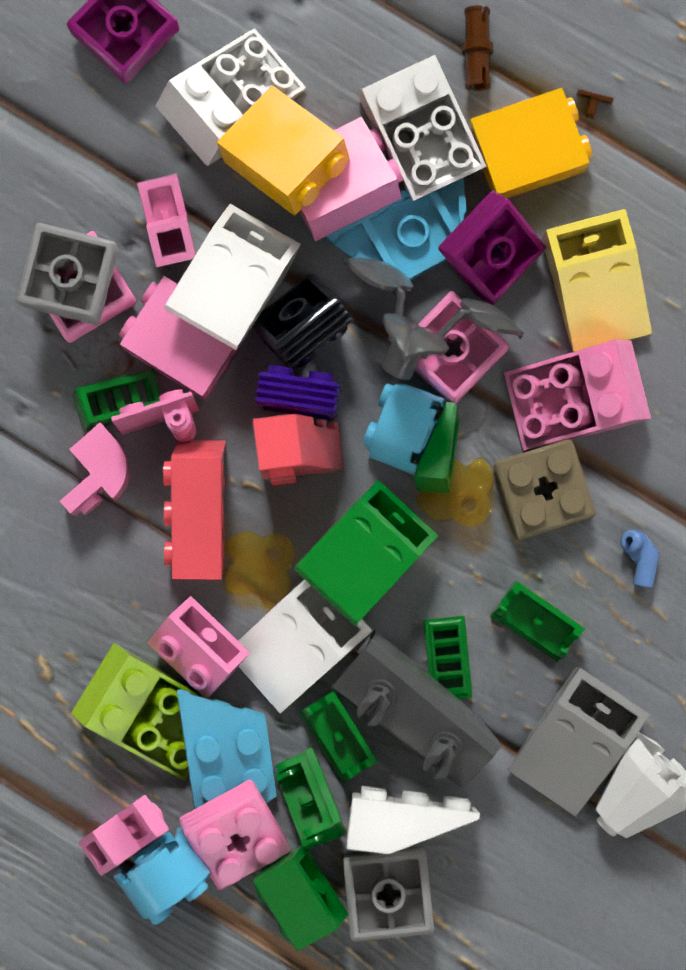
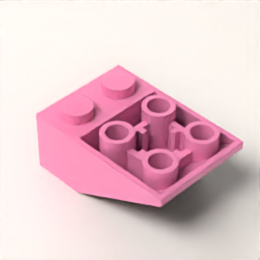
[504,339,651,451]

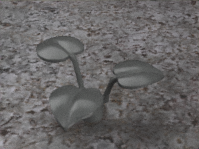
[343,257,524,380]

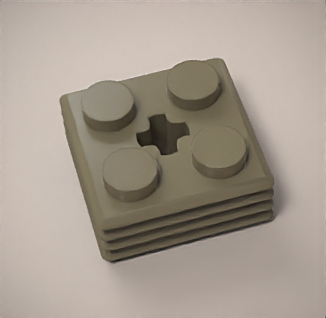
[493,439,596,540]

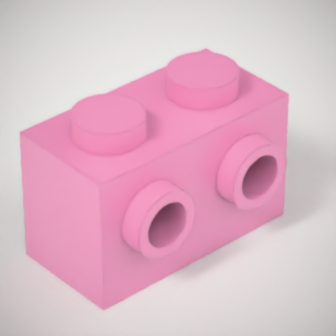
[147,596,251,699]

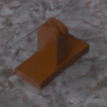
[577,89,614,119]

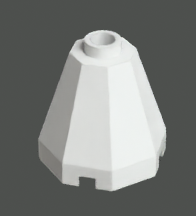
[596,732,686,838]

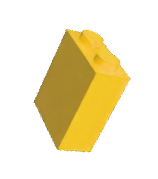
[217,85,350,216]
[469,88,593,199]

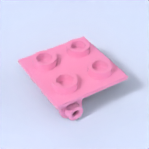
[111,389,200,442]

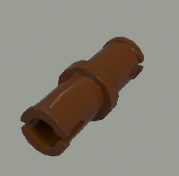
[462,5,493,91]

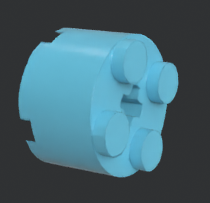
[363,381,446,475]
[114,827,211,925]

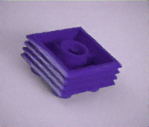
[254,365,341,420]

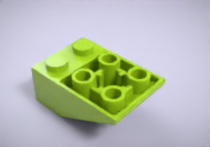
[71,643,204,781]

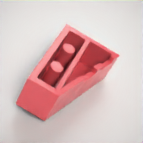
[253,414,344,486]
[163,440,226,580]

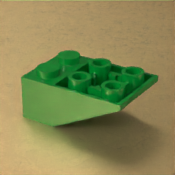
[293,480,439,626]

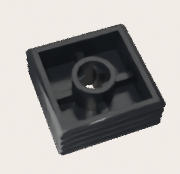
[252,274,353,368]

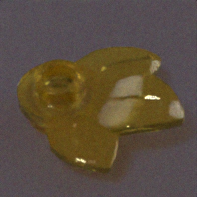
[416,457,494,527]
[224,531,296,609]

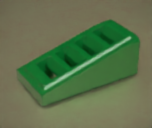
[73,368,162,432]
[414,402,460,494]
[423,615,472,699]

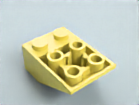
[541,209,652,352]

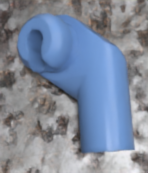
[620,530,659,588]

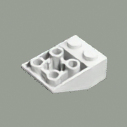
[155,28,306,166]
[358,55,487,201]
[164,204,301,350]
[238,580,372,713]
[346,786,480,854]

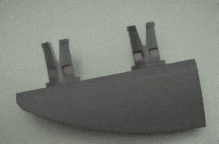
[330,630,501,788]

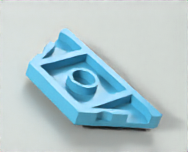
[325,178,466,281]
[177,689,277,809]

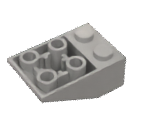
[507,667,650,816]

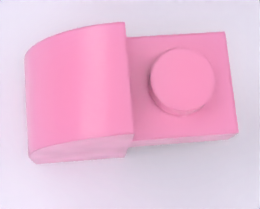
[137,173,196,267]
[60,422,131,516]
[78,795,169,876]

